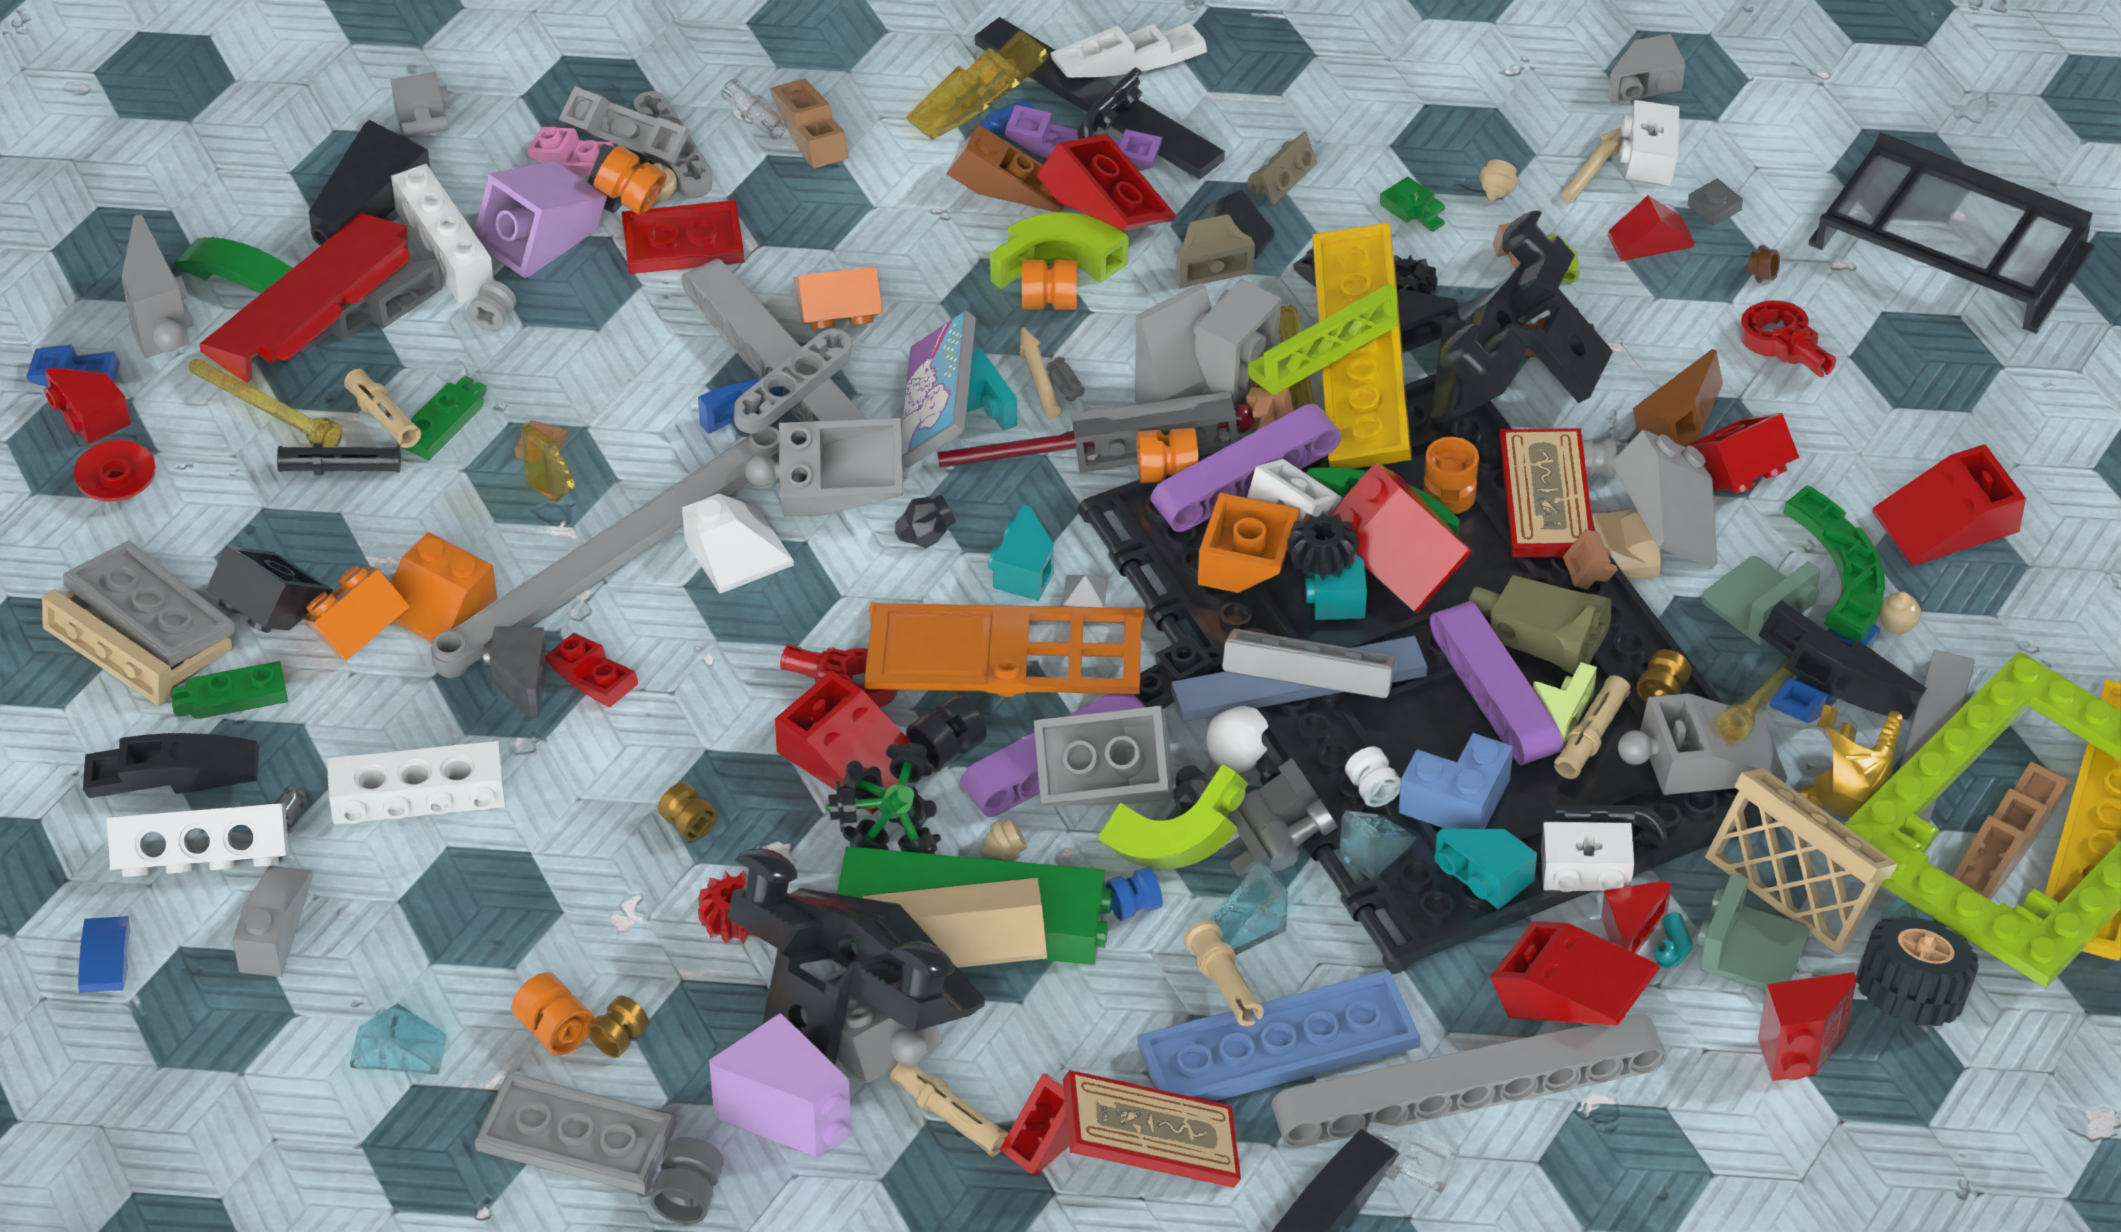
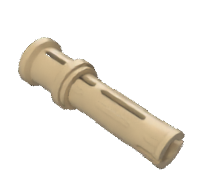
[1183,920,1264,1026]

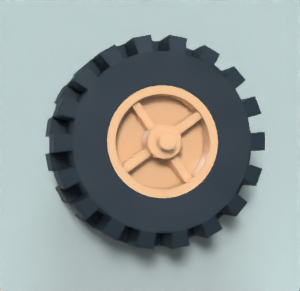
[1856,916,1979,1026]

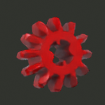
[698,870,758,945]

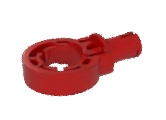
[1741,300,1836,377]
[780,643,898,708]

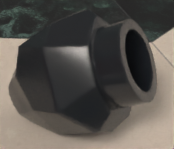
[895,494,956,549]
[1173,765,1214,815]

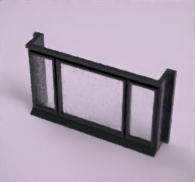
[1808,132,2094,334]

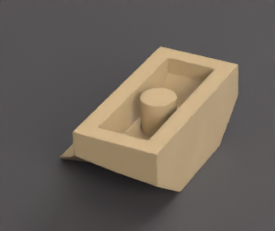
[1591,507,1661,579]

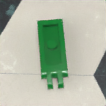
[396,376,487,461]
[170,661,288,719]

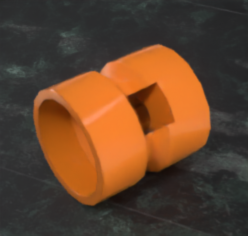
[594,145,667,216]
[1022,260,1077,310]
[1136,428,1198,483]
[1423,437,1479,514]
[511,972,594,1056]

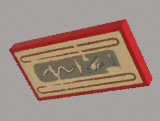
[1499,428,1593,557]
[1063,1070,1241,1188]

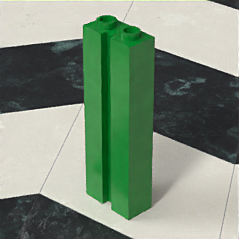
[837,846,1113,965]

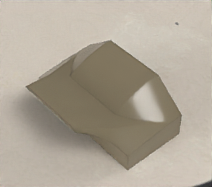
[1175,214,1255,288]

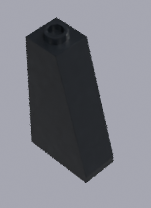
[308,120,430,246]

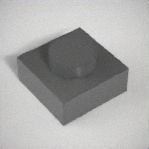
[1687,178,1743,226]

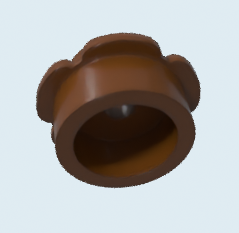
[1748,245,1780,283]

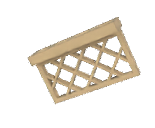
[42,589,232,706]
[1705,768,1898,954]

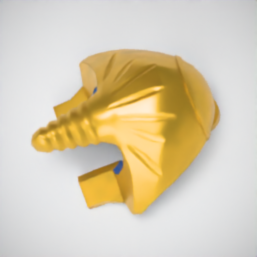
[1800,705,1902,817]

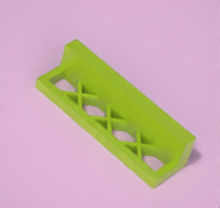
[1247,283,1398,395]

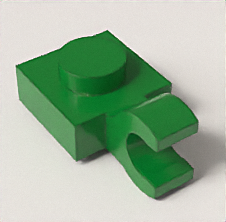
[1380,176,1445,232]

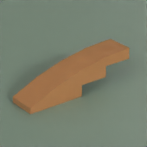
[1952,761,2069,900]

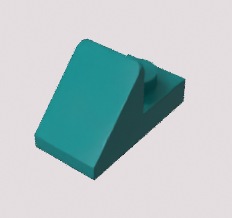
[966,348,1017,431]

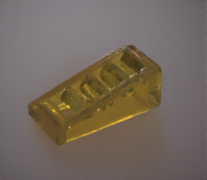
[520,423,575,503]

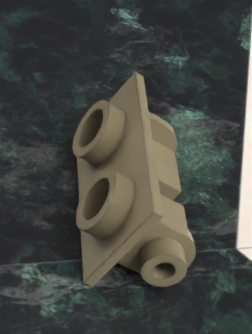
[1247,131,1318,205]

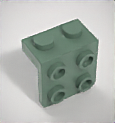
[1701,556,1820,645]
[1697,873,1809,990]

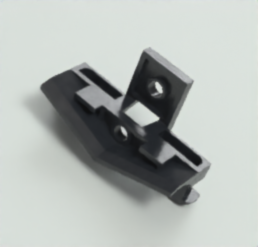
[1431,210,1613,424]
[728,849,985,1065]

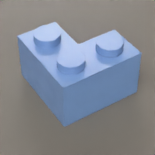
[1399,733,1513,829]

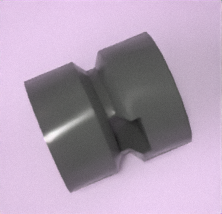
[650,1137,724,1224]

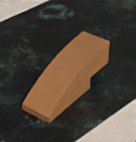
[770,78,849,169]

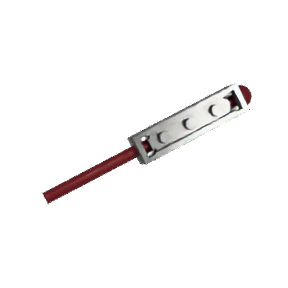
[937,391,1255,473]

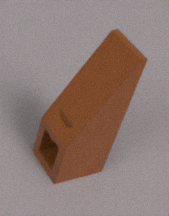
[946,124,1065,212]
[1633,349,1723,447]

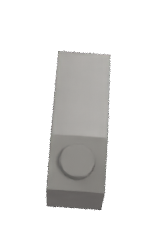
[233,866,313,977]

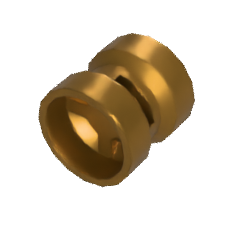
[1636,649,1692,703]
[658,782,718,842]
[587,995,650,1058]

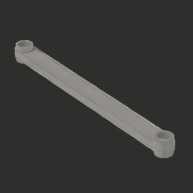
[431,426,779,678]

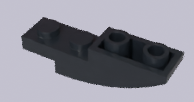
[1758,600,1927,720]
[83,733,259,798]

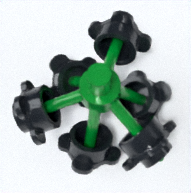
[825,743,941,854]

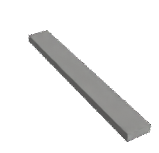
[1868,649,1975,916]

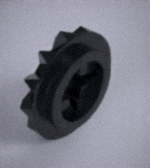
[1394,254,1438,296]

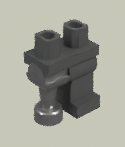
[1220,758,1338,885]

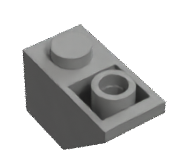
[1609,34,1685,104]

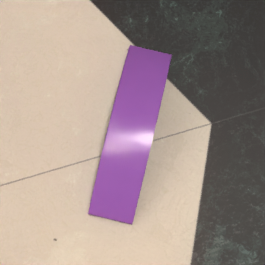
[1005,105,1162,171]

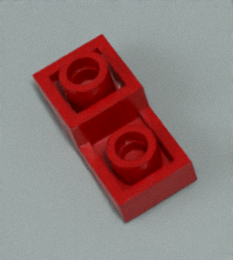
[545,633,639,707]

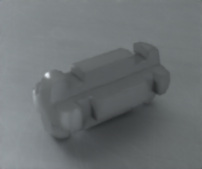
[1046,357,1084,402]
[275,785,307,827]

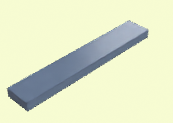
[1171,636,1427,722]

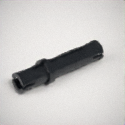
[277,443,401,475]

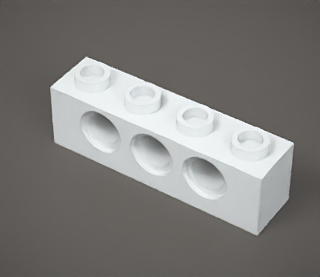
[391,164,494,303]
[327,741,505,825]
[107,803,289,877]

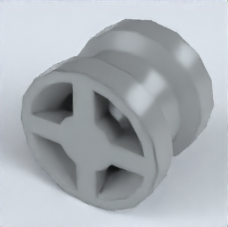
[468,281,516,331]
[1582,439,1616,479]

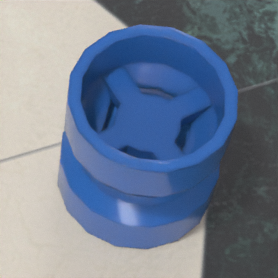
[1106,867,1163,922]

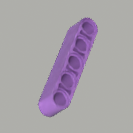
[1151,404,1342,532]
[1430,601,1563,765]
[959,694,1145,817]

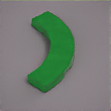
[1783,485,1885,642]

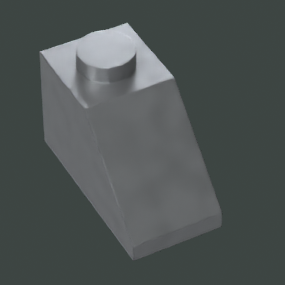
[483,626,547,718]

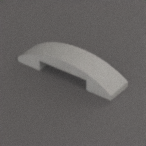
[558,86,691,164]

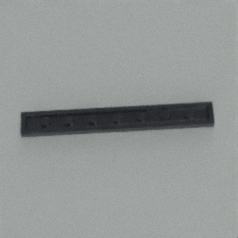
[975,17,1225,180]

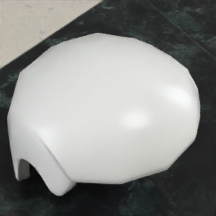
[1206,705,1268,774]

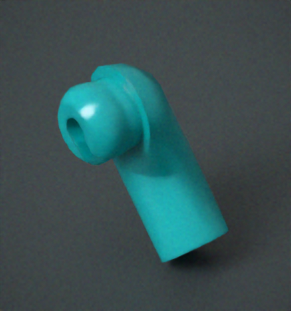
[1653,912,1694,968]

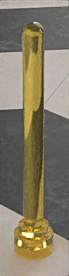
[189,359,343,447]
[1717,658,1795,742]

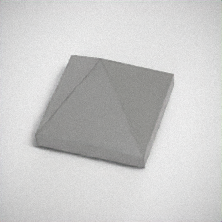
[1063,575,1107,607]

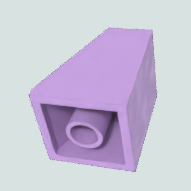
[474,160,607,278]
[709,1013,852,1157]

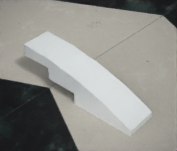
[1051,22,1207,77]

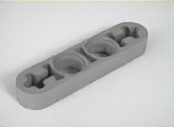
[634,91,712,198]
[734,328,852,434]

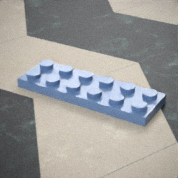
[1137,970,1420,1102]

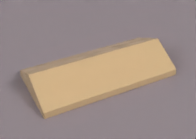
[863,878,1047,968]

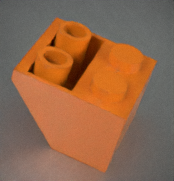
[302,565,410,661]

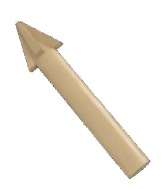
[1561,127,1622,203]
[1020,328,1061,418]

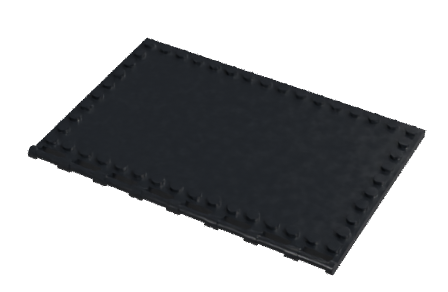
[1077,374,1775,974]

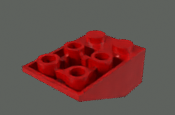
[1872,444,2026,567]
[775,670,913,814]
[1490,921,1660,1026]

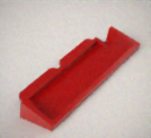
[199,213,410,384]

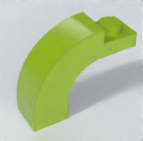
[990,212,1129,289]
[1097,764,1248,870]

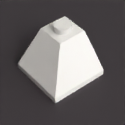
[682,493,794,594]

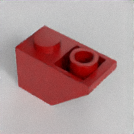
[44,367,131,445]

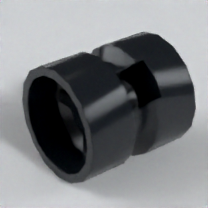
[906,695,987,772]

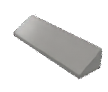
[1222,629,1398,698]

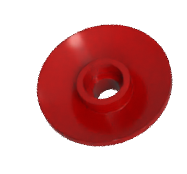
[74,440,156,502]

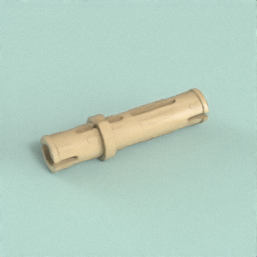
[344,369,421,448]
[1554,675,1631,779]
[890,1062,1008,1157]

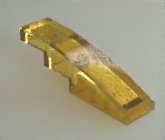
[906,30,1049,140]

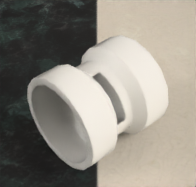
[1345,747,1401,807]

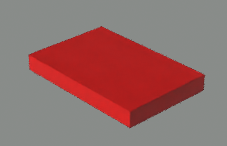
[621,200,745,274]

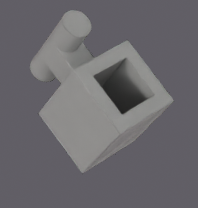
[391,72,450,138]

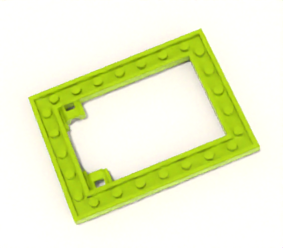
[1844,651,2121,988]

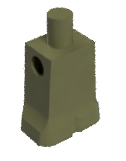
[1469,575,1611,675]

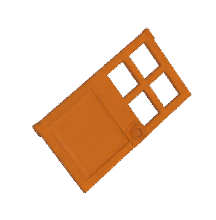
[864,602,1146,697]

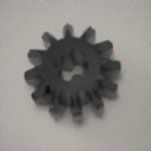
[1287,510,1359,581]

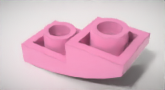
[527,127,614,177]

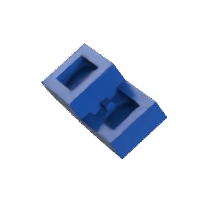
[26,344,120,387]
[698,379,783,434]
[78,916,130,993]

